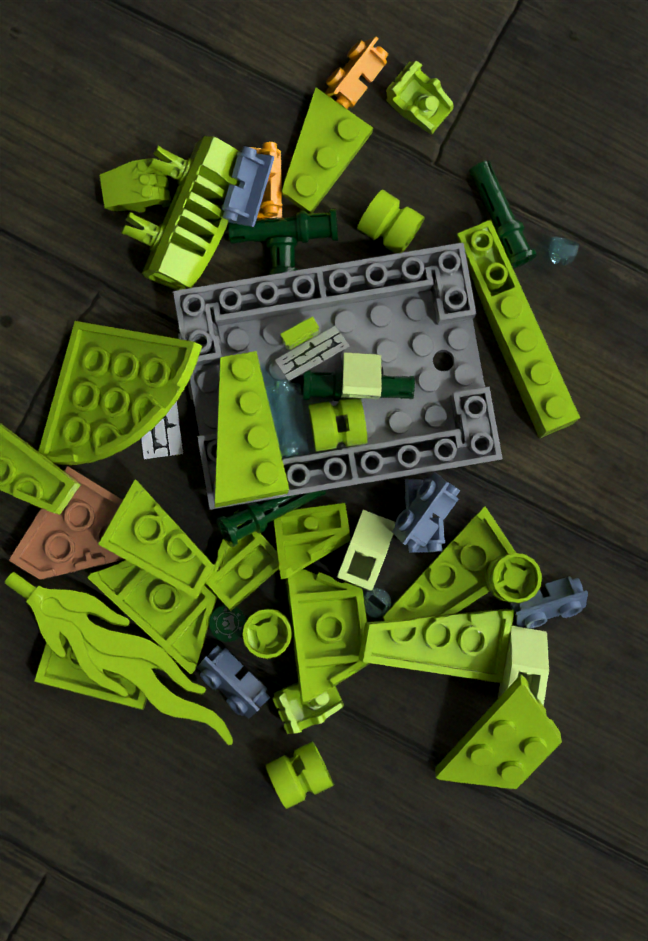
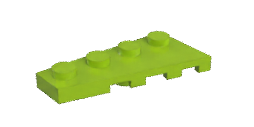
[214,351,289,508]
[0,423,81,515]
[382,506,516,621]
[359,609,514,683]

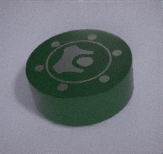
[209,605,246,642]

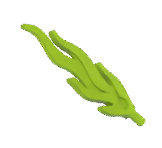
[5,572,233,746]

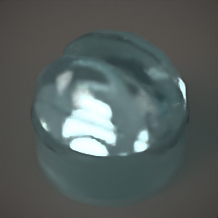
[549,237,580,265]
[363,588,392,618]

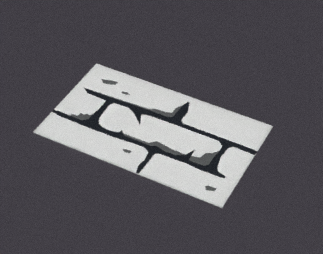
[275,326,350,381]
[141,401,183,459]

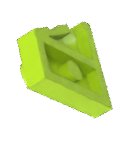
[274,503,351,579]
[206,509,279,611]

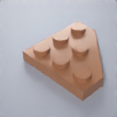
[9,466,125,580]

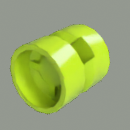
[357,189,425,254]
[308,398,367,452]
[485,553,542,603]
[243,609,292,659]
[266,741,334,809]

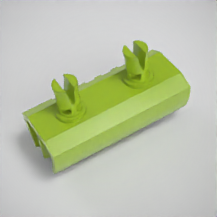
[121,136,240,291]

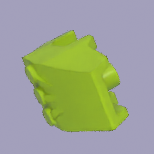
[386,61,453,135]
[100,158,171,212]
[272,682,344,734]

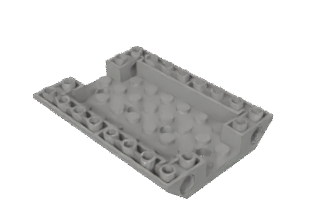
[173,243,503,510]

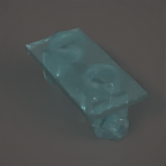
[265,380,309,458]

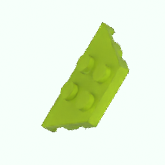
[87,560,217,674]
[286,569,370,705]
[435,675,562,789]

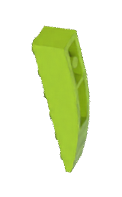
[457,220,580,438]

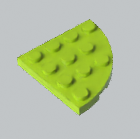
[38,321,202,465]

